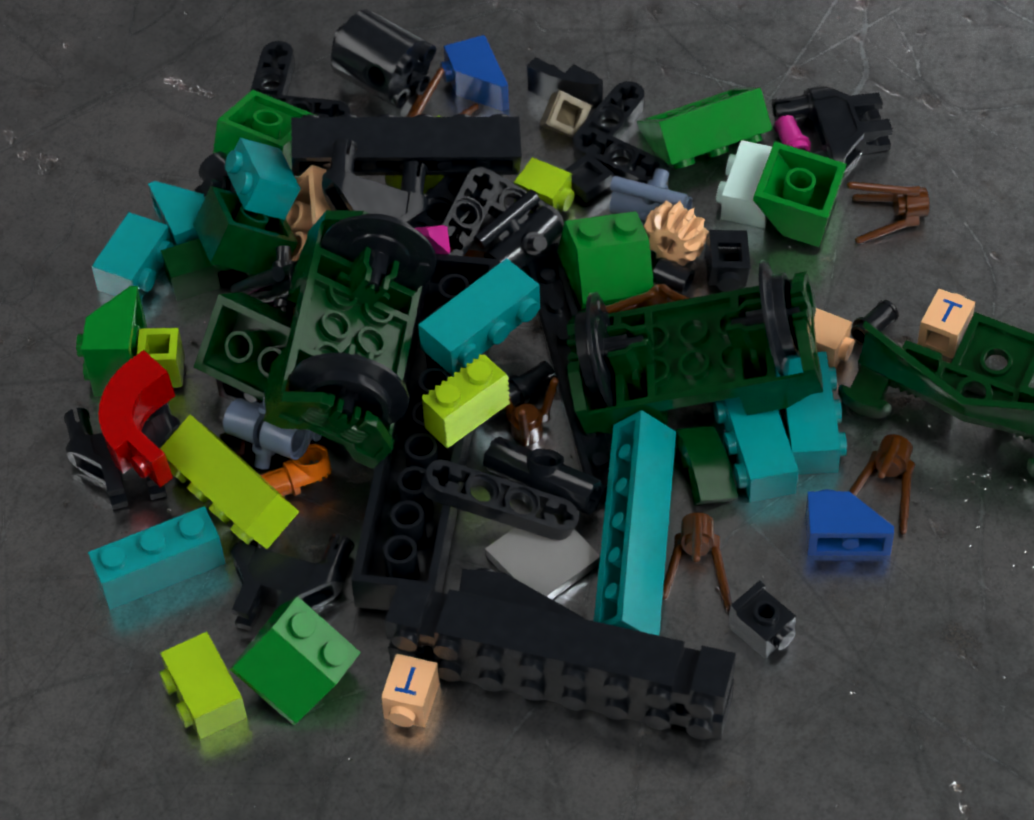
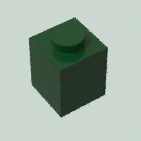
[161,239,223,302]

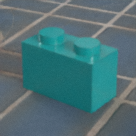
[225,138,301,220]
[91,212,174,299]

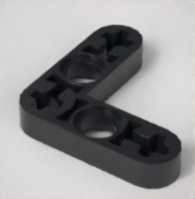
[250,41,350,117]
[573,81,669,186]
[440,167,564,256]

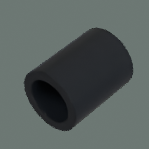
[653,258,695,295]

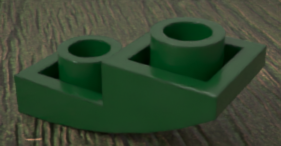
[675,426,738,505]

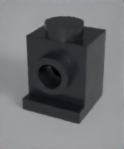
[704,230,751,292]
[729,580,796,659]

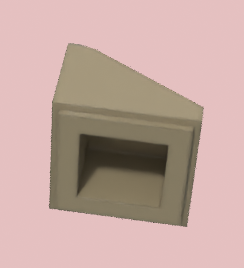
[539,90,592,138]

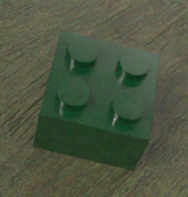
[193,186,298,276]

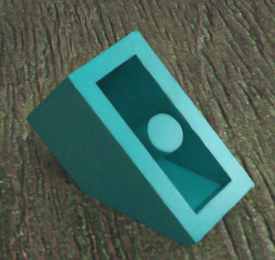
[148,181,205,246]

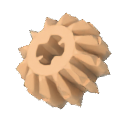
[644,201,709,266]

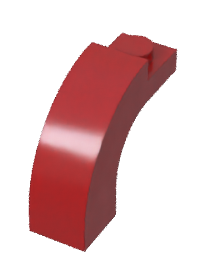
[98,350,176,487]

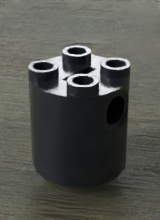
[331,9,436,108]

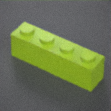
[160,414,300,549]

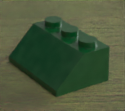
[193,292,293,401]

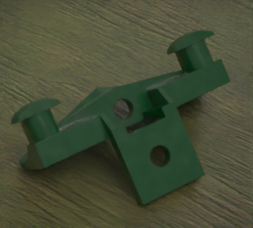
[838,312,1034,479]

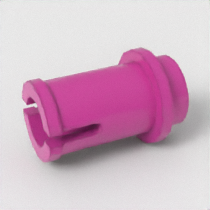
[774,115,811,151]

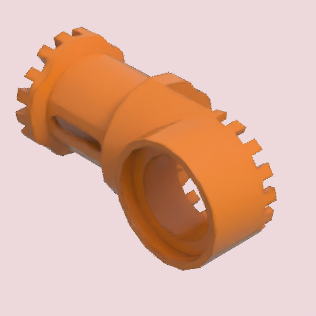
[257,444,332,496]

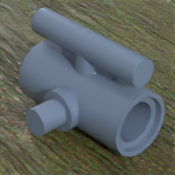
[610,168,692,227]
[223,392,322,469]

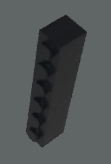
[291,114,522,176]

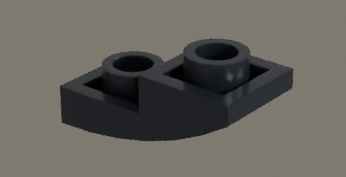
[527,57,603,109]

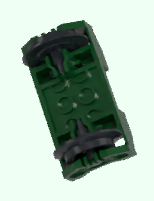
[263,210,437,469]
[567,260,823,434]

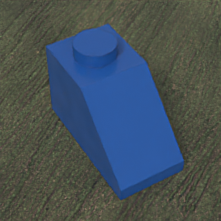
[440,35,509,111]
[805,489,894,556]

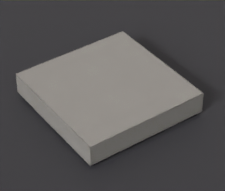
[485,508,600,599]

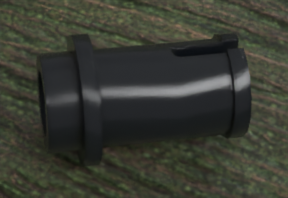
[851,300,899,346]

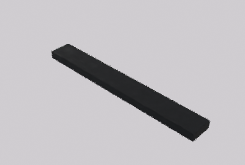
[524,243,612,502]

